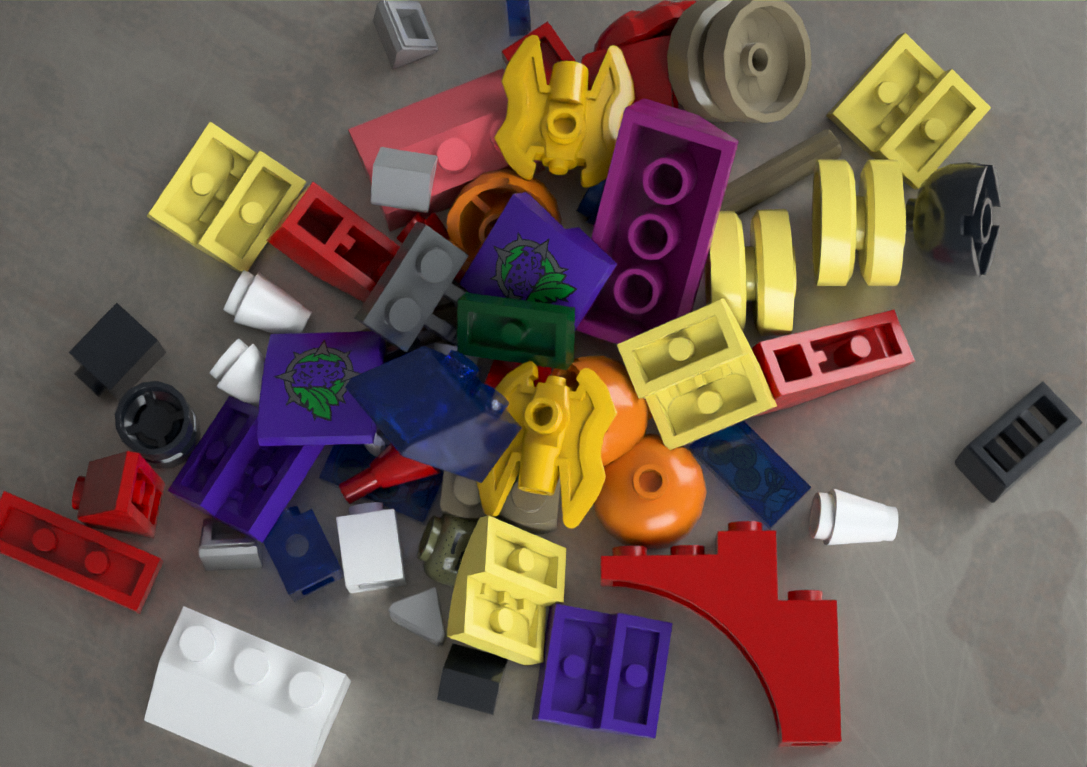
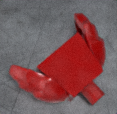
[581,0,697,109]

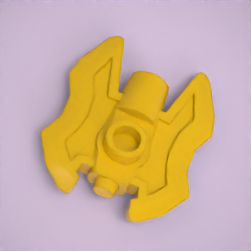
[494,35,635,188]
[475,361,617,529]

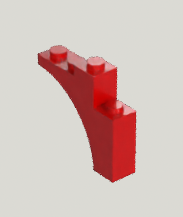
[600,521,842,747]

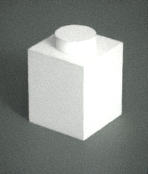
[336,502,407,593]

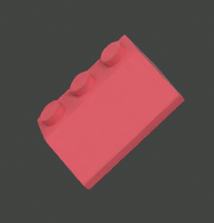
[348,68,545,232]

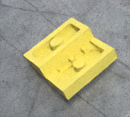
[826,33,991,190]
[147,122,306,274]
[617,299,777,450]
[447,515,566,666]

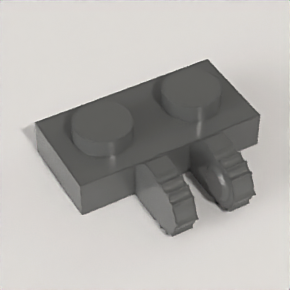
[354,222,469,352]

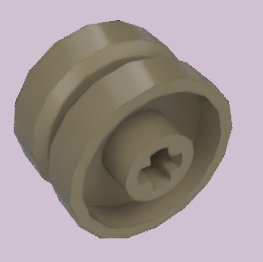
[667,0,812,123]

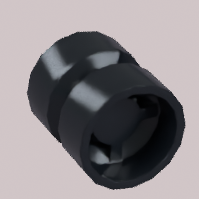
[115,381,201,469]

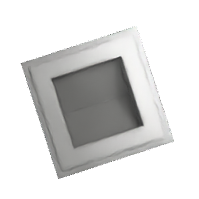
[373,0,438,70]
[371,147,438,213]
[199,518,263,571]
[388,587,446,646]

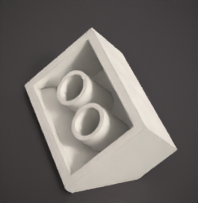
[144,606,351,767]

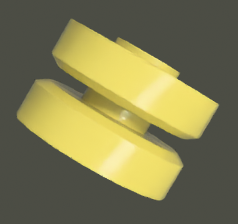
[812,160,906,286]
[704,209,796,336]

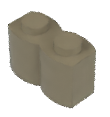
[440,461,561,535]

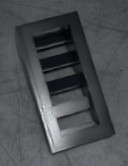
[955,381,1083,503]

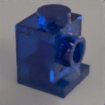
[263,506,344,602]

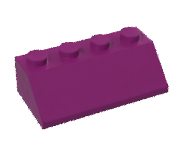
[576,98,739,344]

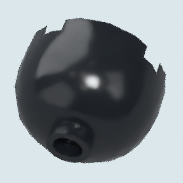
[905,162,1001,277]

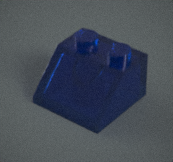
[345,346,522,483]

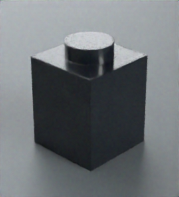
[69,303,166,401]

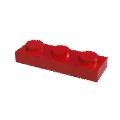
[0,491,164,614]

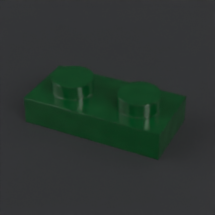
[457,292,575,370]

